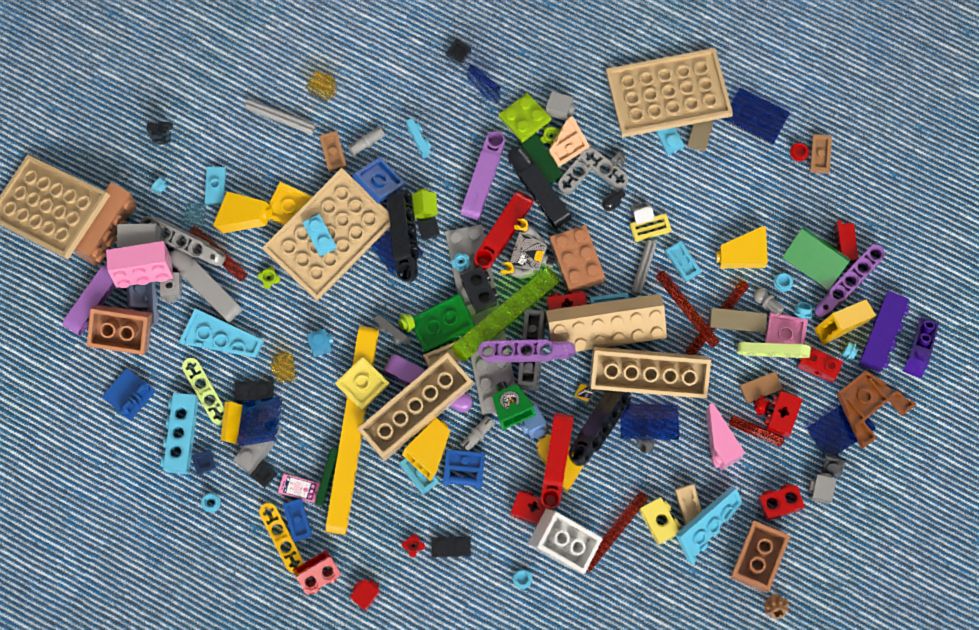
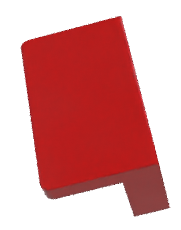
[834,220,859,262]

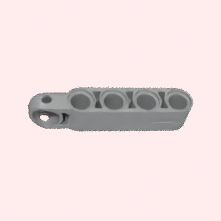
[140,216,226,266]
[170,249,243,323]

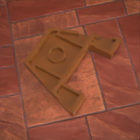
[837,370,917,450]

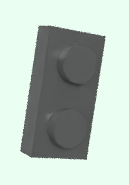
[374,314,412,345]

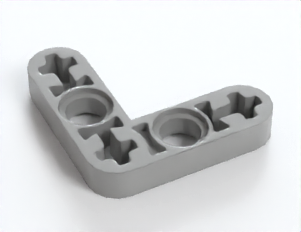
[558,148,628,195]

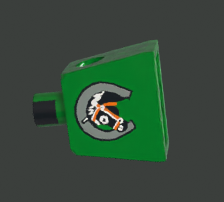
[492,381,536,431]

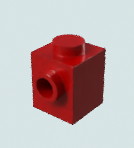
[349,579,381,611]

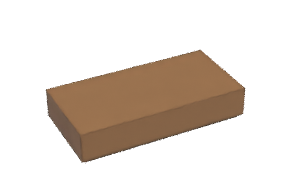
[739,371,783,404]

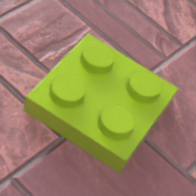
[498,93,551,143]

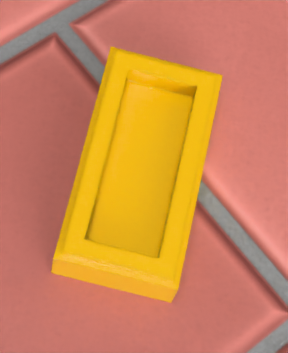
[221,402,244,444]

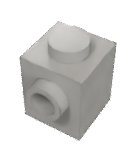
[546,91,576,121]
[160,272,182,303]
[809,473,837,504]

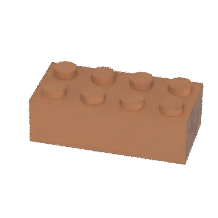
[74,182,137,266]

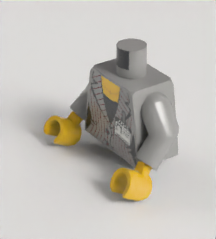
[500,219,556,279]

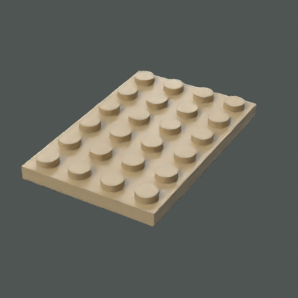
[606,48,733,138]
[0,155,110,260]
[262,168,390,301]

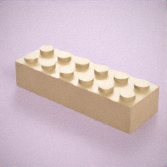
[546,294,667,352]
[589,347,711,399]
[358,353,474,461]

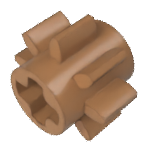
[764,594,789,619]

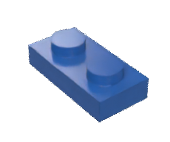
[283,499,313,542]

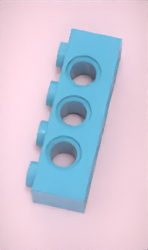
[161,393,199,475]

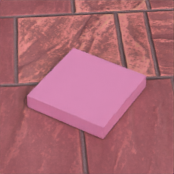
[765,312,808,344]

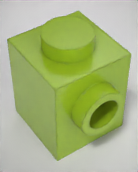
[411,189,438,219]

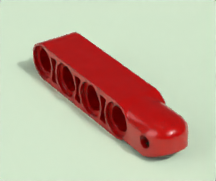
[474,191,534,270]
[541,413,574,509]

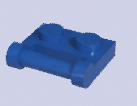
[443,449,485,489]

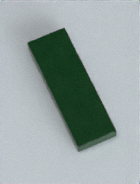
[518,133,563,185]
[315,448,338,508]

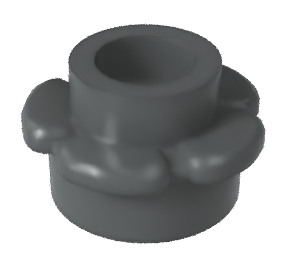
[610,151,626,167]
[637,435,655,454]

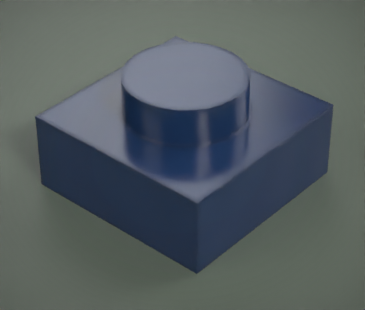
[192,450,217,475]

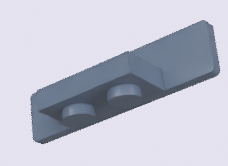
[127,281,159,327]

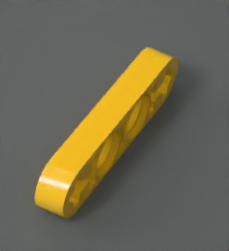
[259,503,304,574]

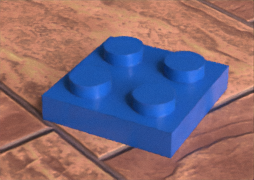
[353,157,405,204]

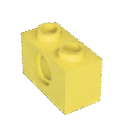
[639,498,681,545]

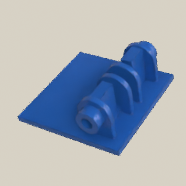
[102,368,156,421]

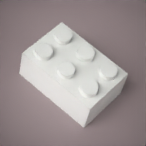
[528,509,602,574]

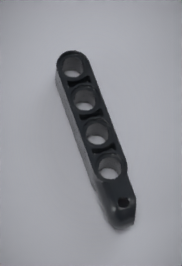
[508,147,572,229]
[387,189,419,282]
[569,390,631,466]

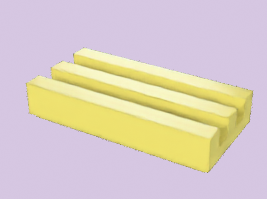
[630,213,672,242]

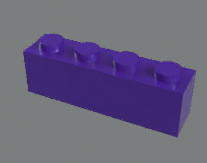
[858,291,910,373]

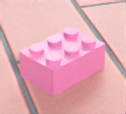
[106,241,173,288]

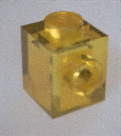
[307,70,337,102]
[271,352,297,383]

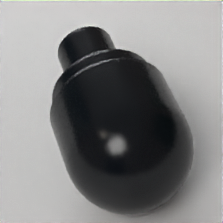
[602,190,626,211]

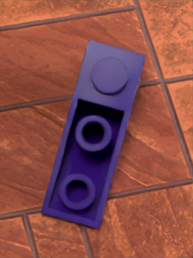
[903,317,939,378]

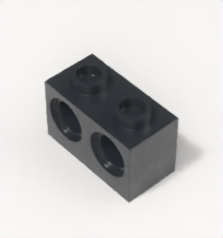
[460,267,499,314]

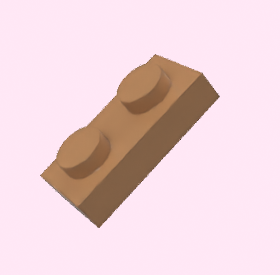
[319,131,347,172]
[810,134,832,174]

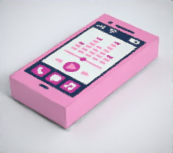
[278,474,320,503]

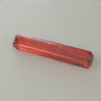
[729,415,785,447]

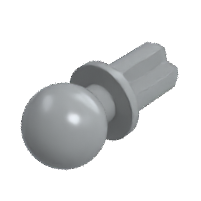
[753,289,784,315]

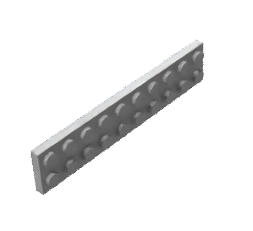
[445,224,516,416]

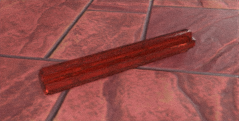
[189,225,248,282]

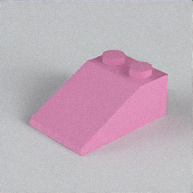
[706,403,745,471]

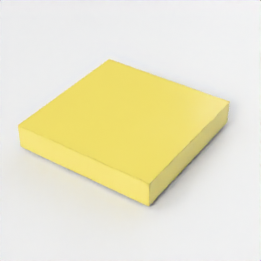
[335,356,390,411]

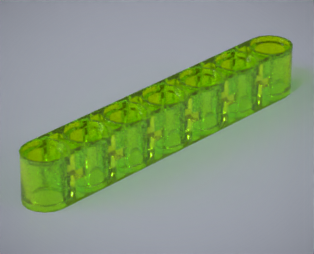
[451,267,560,362]

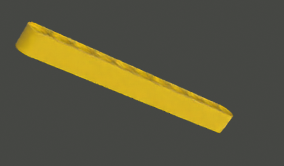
[326,326,379,535]

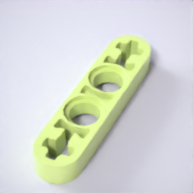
[737,342,811,358]
[182,358,224,426]

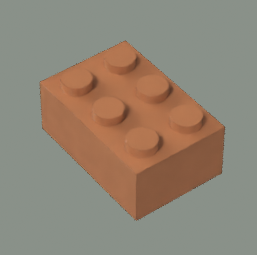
[549,225,605,294]
[87,304,153,355]
[730,521,791,593]

